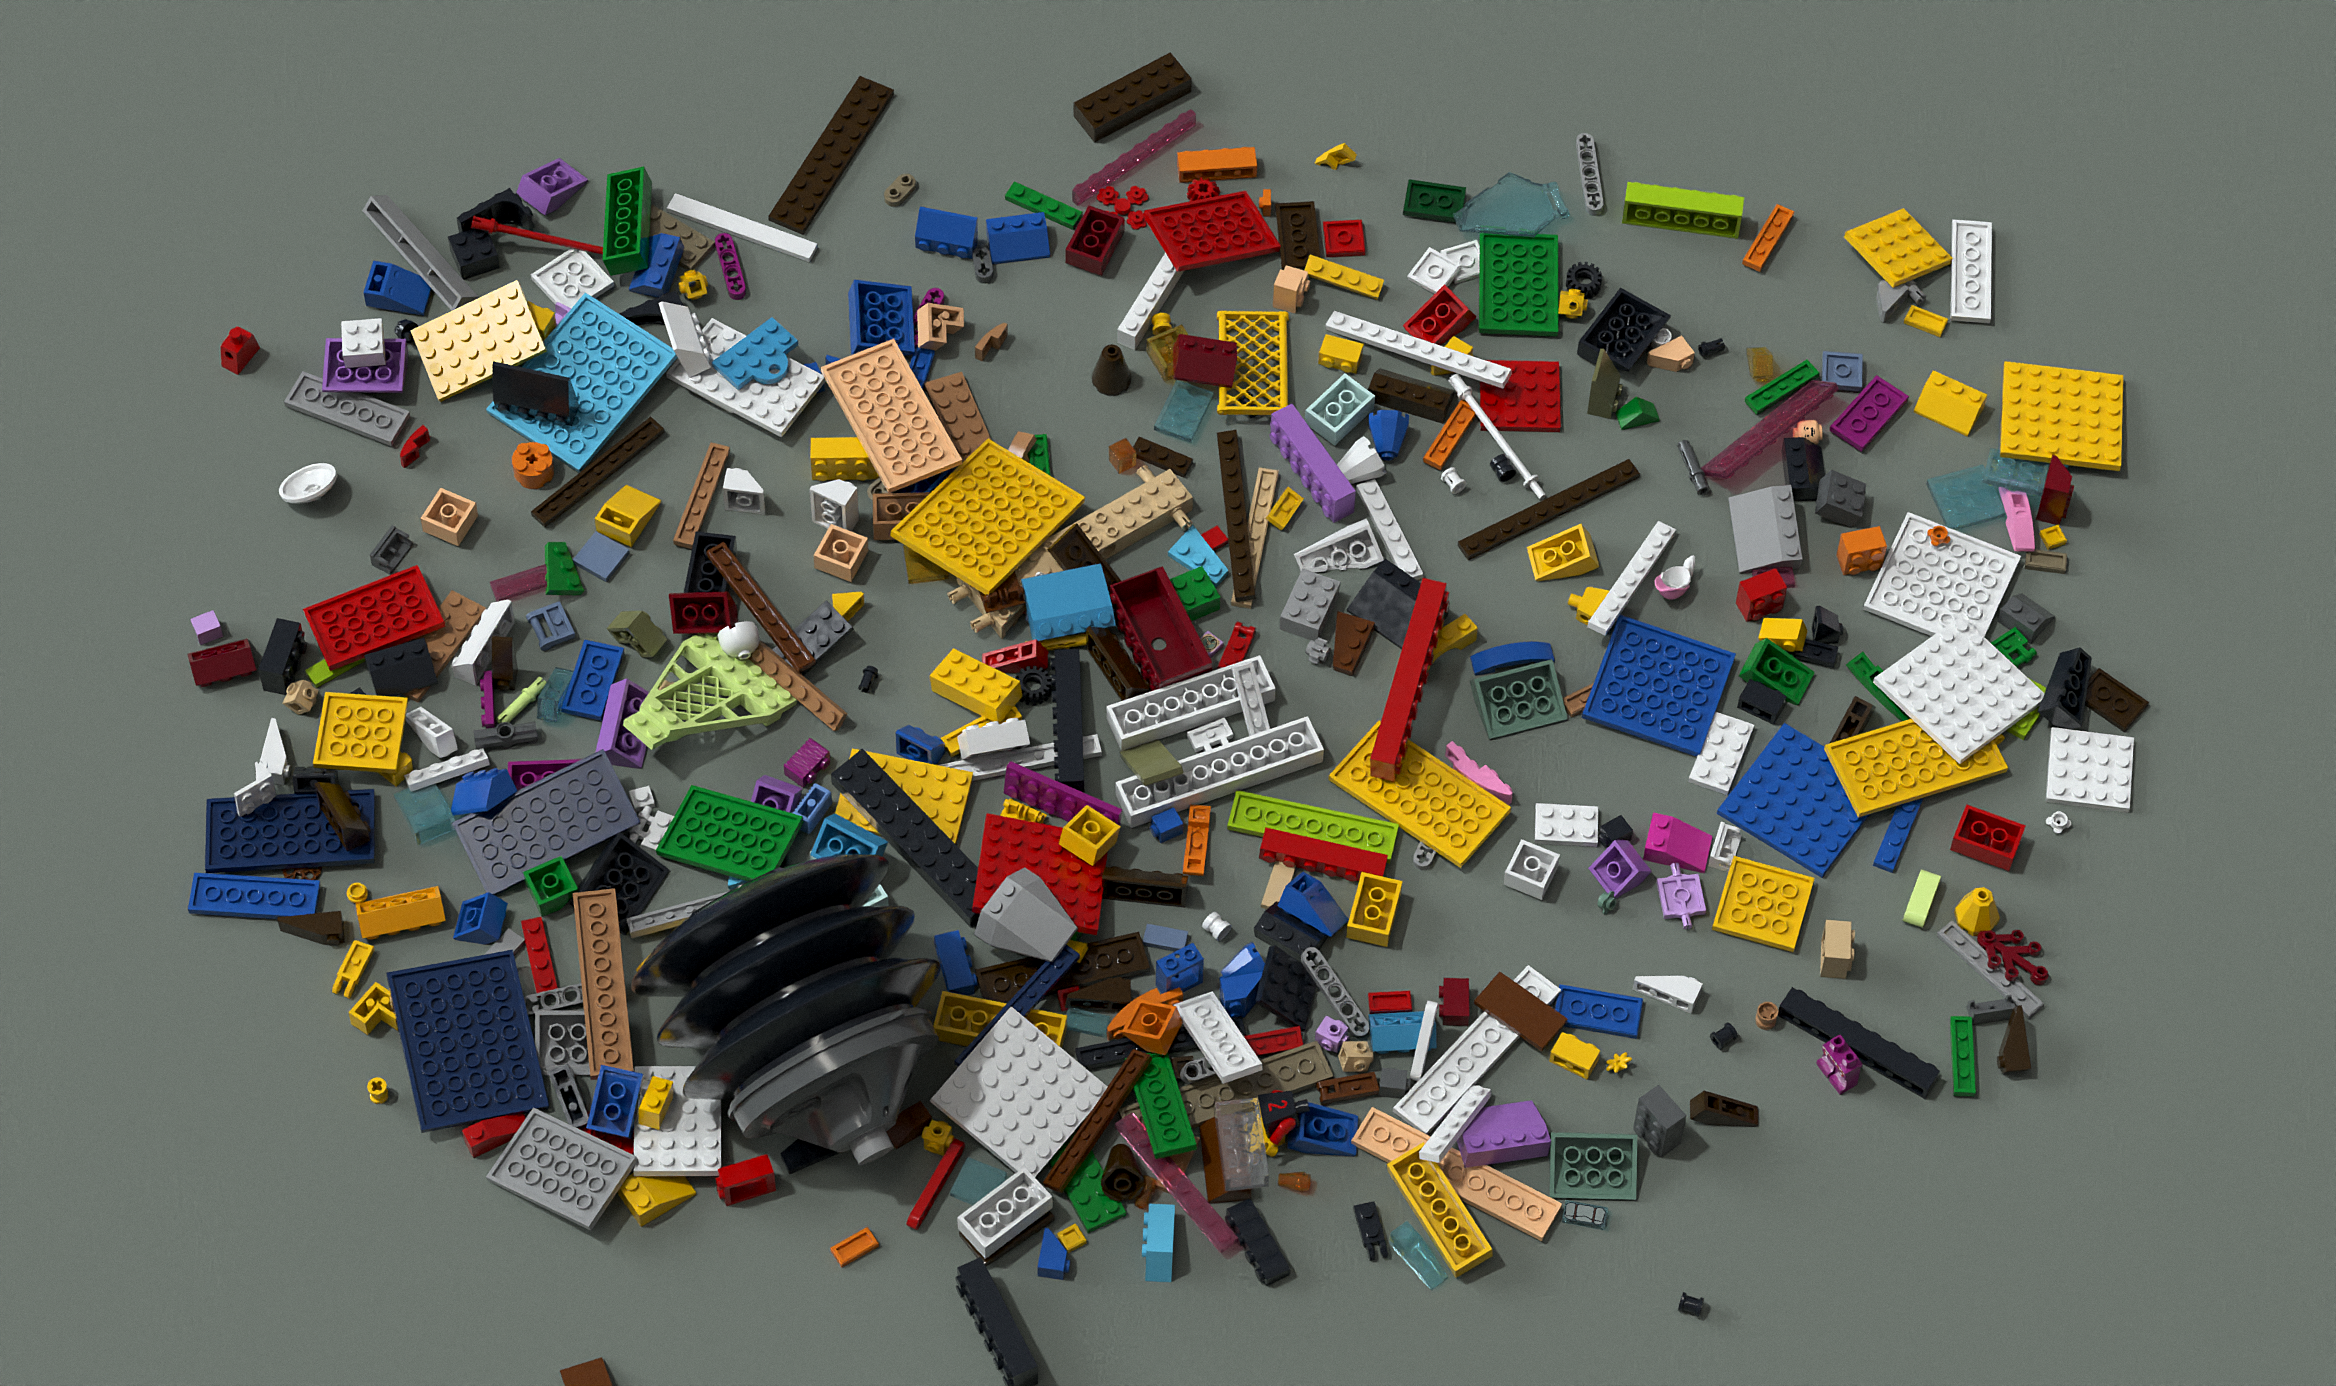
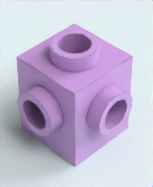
[1315,1016,1349,1053]

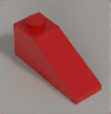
[982,639,1048,673]
[462,1114,526,1158]

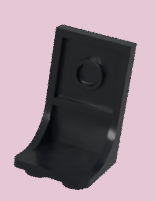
[457,188,535,233]

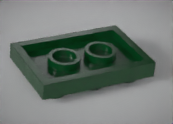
[1403,179,1466,223]

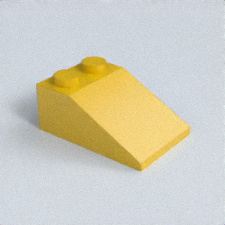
[1527,524,1599,581]
[618,1173,696,1227]

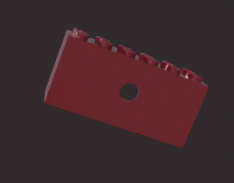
[1109,566,1212,692]

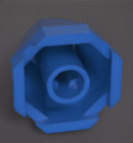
[1368,410,1409,461]
[1219,942,1265,979]

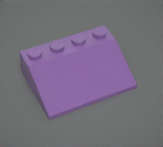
[322,338,408,393]
[1449,1100,1551,1168]

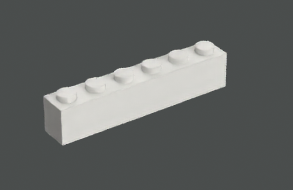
[1117,253,1184,350]

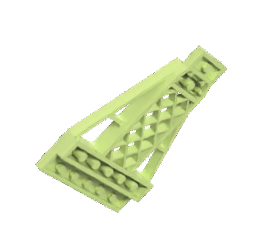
[623,633,798,750]

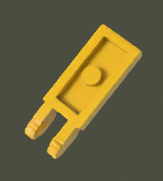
[332,940,375,998]

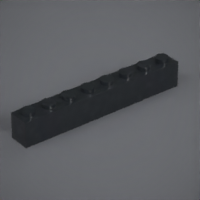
[1051,649,1085,793]
[1778,987,1940,1099]

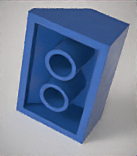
[915,207,978,259]
[986,212,1050,265]
[629,233,684,298]
[451,768,517,816]

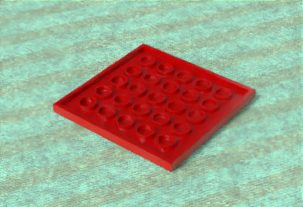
[972,813,1108,935]

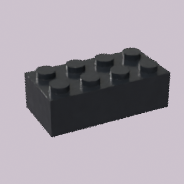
[684,531,737,593]

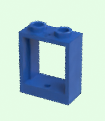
[1156,943,1204,994]

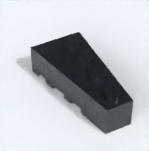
[2038,647,2092,730]

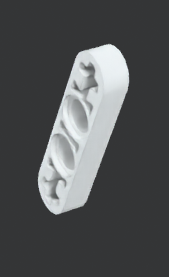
[1410,1000,1438,1081]

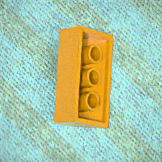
[355,886,446,940]

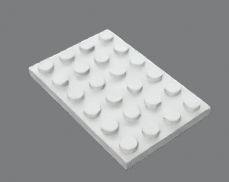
[681,326,826,437]
[634,1066,721,1176]

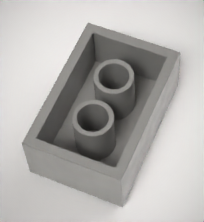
[1280,568,1340,641]

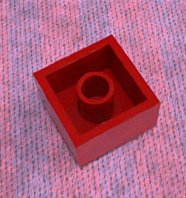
[1736,568,1787,622]

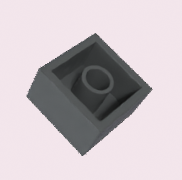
[1815,469,1866,527]

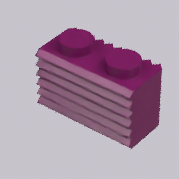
[784,738,830,788]

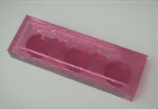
[490,564,547,602]

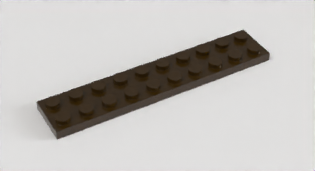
[768,76,894,235]

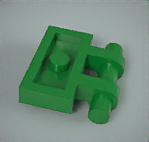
[1991,627,2037,668]

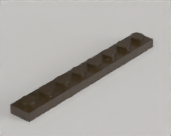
[531,416,665,528]

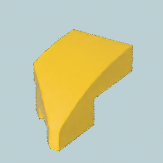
[1315,143,1357,170]

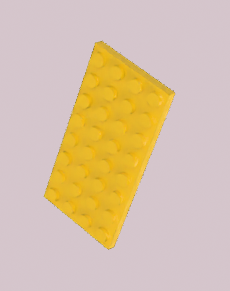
[1824,719,2008,817]
[1328,720,1511,868]

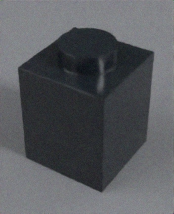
[1599,815,1633,848]

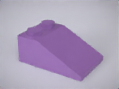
[516,158,588,215]

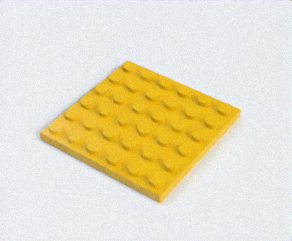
[2000,361,2123,471]

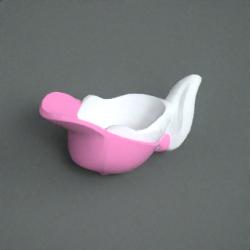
[1655,555,1695,600]

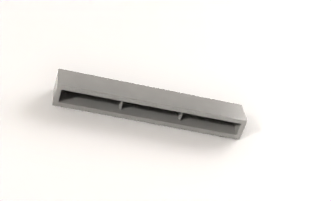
[362,195,478,311]

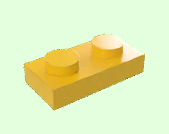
[1265,487,1304,530]

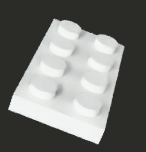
[1688,712,1754,795]

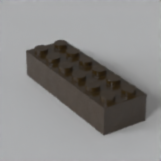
[1073,52,1192,143]

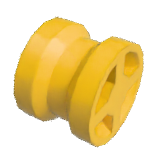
[1151,313,1172,337]

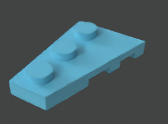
[1168,525,1228,588]

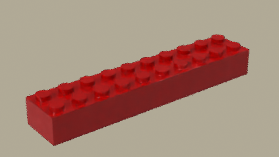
[1370,578,1450,782]

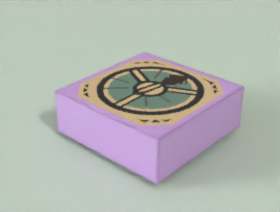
[1200,631,1223,658]

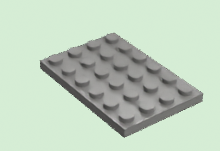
[486,1108,638,1230]

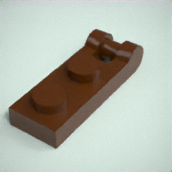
[1316,1072,1379,1105]

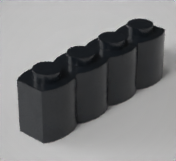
[1225,1198,1290,1286]

